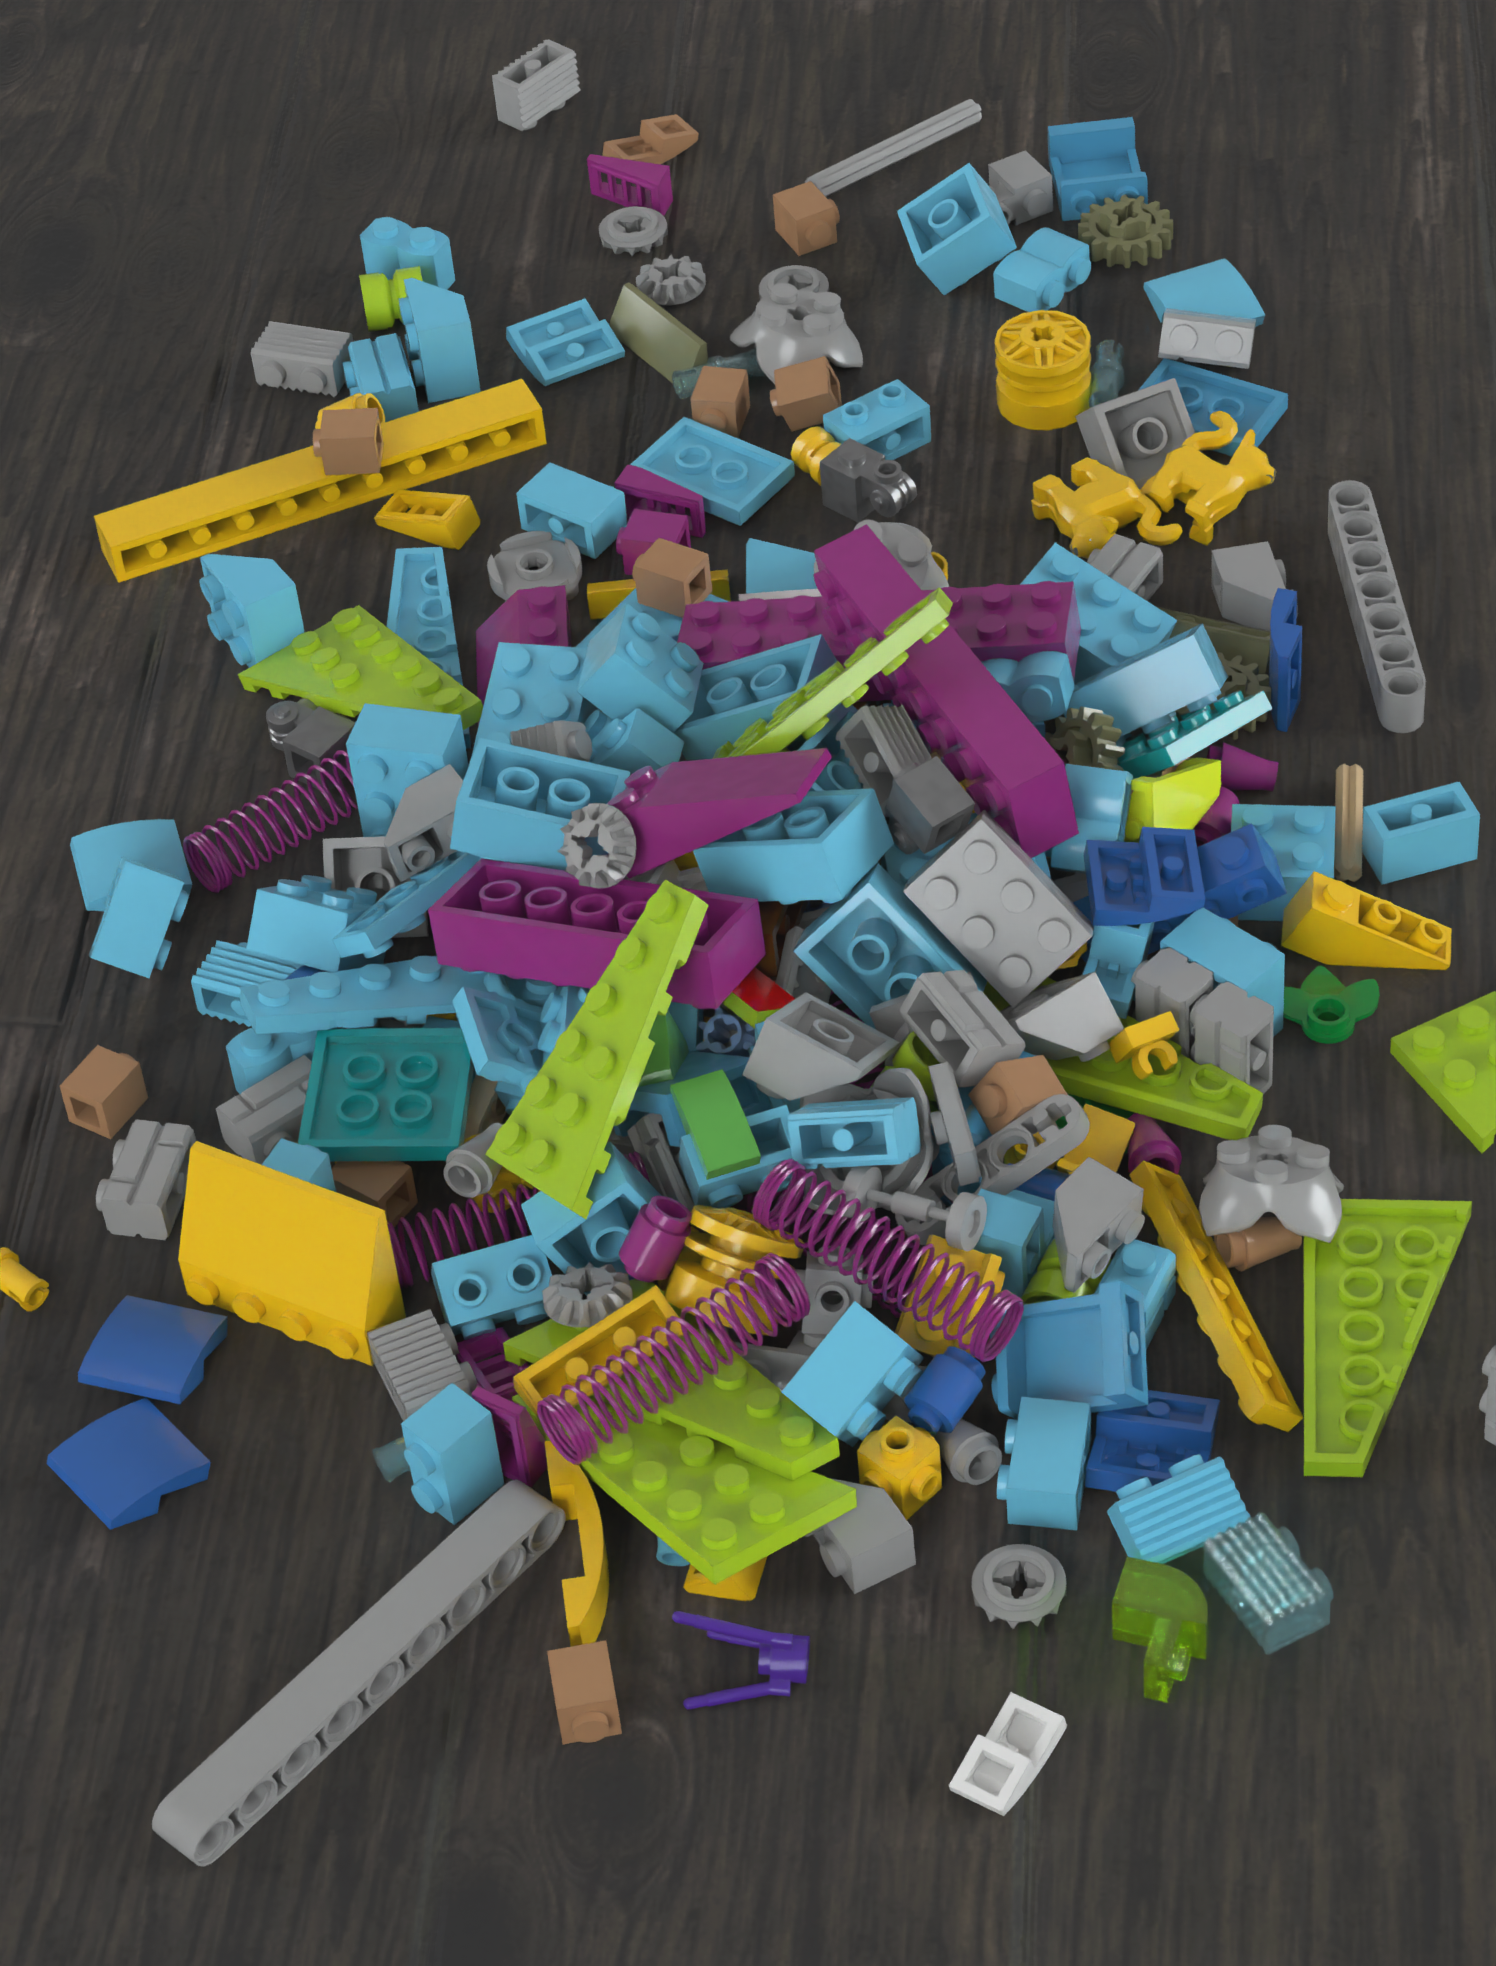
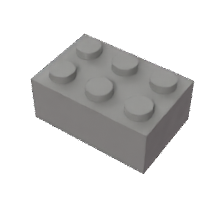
[903,809,1094,1008]

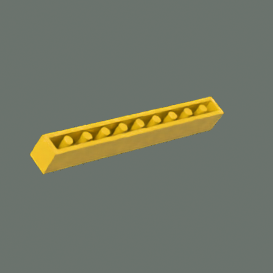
[94,379,547,583]

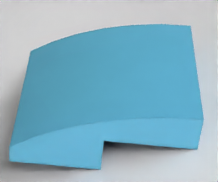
[1143,258,1265,327]
[506,299,625,386]
[70,819,192,911]

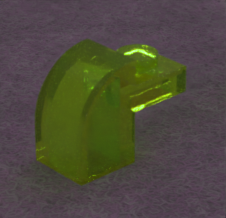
[1112,1557,1208,1703]

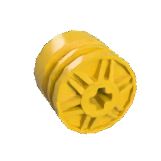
[995,310,1092,431]
[664,1205,805,1336]

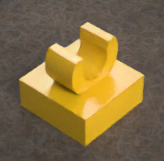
[1108,1011,1180,1080]

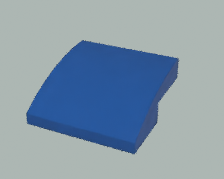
[1269,588,1302,732]
[1083,827,1205,926]
[78,1295,227,1404]
[1085,1390,1220,1492]
[46,1398,211,1530]

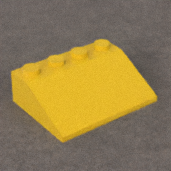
[178,1141,406,1366]

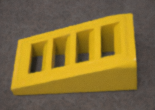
[374,490,480,550]

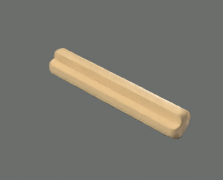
[1334,764,1363,882]

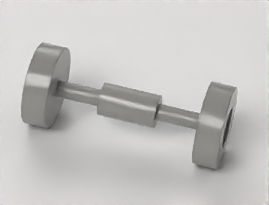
[840,1166,987,1251]

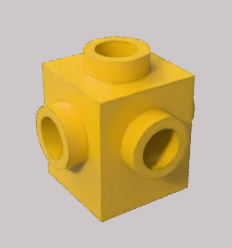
[857,1415,942,1520]

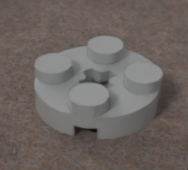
[487,531,582,602]

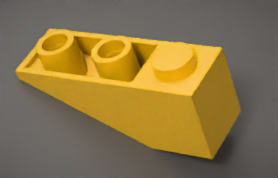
[1281,871,1452,970]

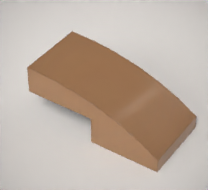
[602,114,699,164]

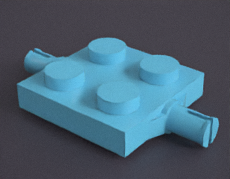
[452,972,546,1095]

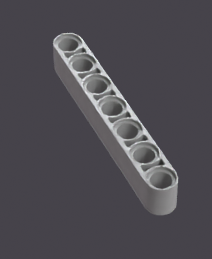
[1328,480,1426,733]

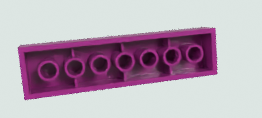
[813,524,1079,858]
[677,581,1081,702]

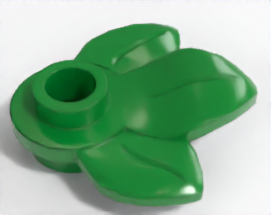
[1283,965,1380,1044]

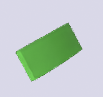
[670,1069,761,1180]

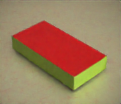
[722,967,796,1029]

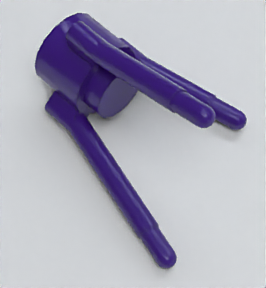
[672,1611,810,1709]

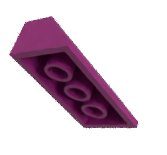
[476,585,572,726]

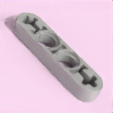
[895,1094,1090,1245]

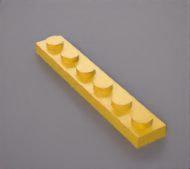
[1129,1160,1303,1432]

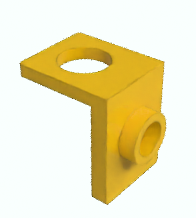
[1056,1104,1135,1174]

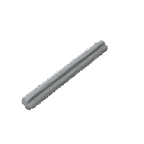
[805,99,982,197]

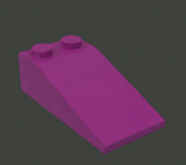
[607,748,832,879]

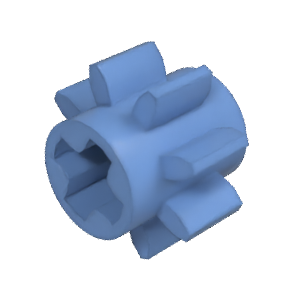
[696,1006,755,1057]

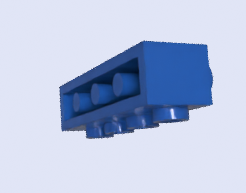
[1072,823,1287,963]

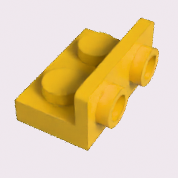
[895,1235,1005,1358]

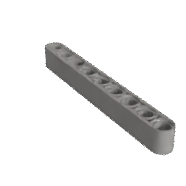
[152,1480,565,1867]

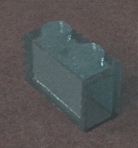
[1204,1512,1333,1655]

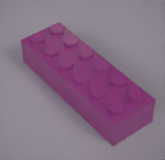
[428,858,766,1009]

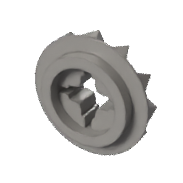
[599,206,668,256]
[636,255,706,305]
[759,265,829,300]
[558,803,636,888]
[542,1262,633,1327]
[971,1544,1067,1629]

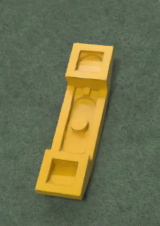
[545,1441,609,1647]

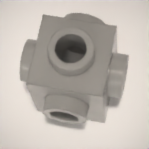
[793,1246,873,1335]

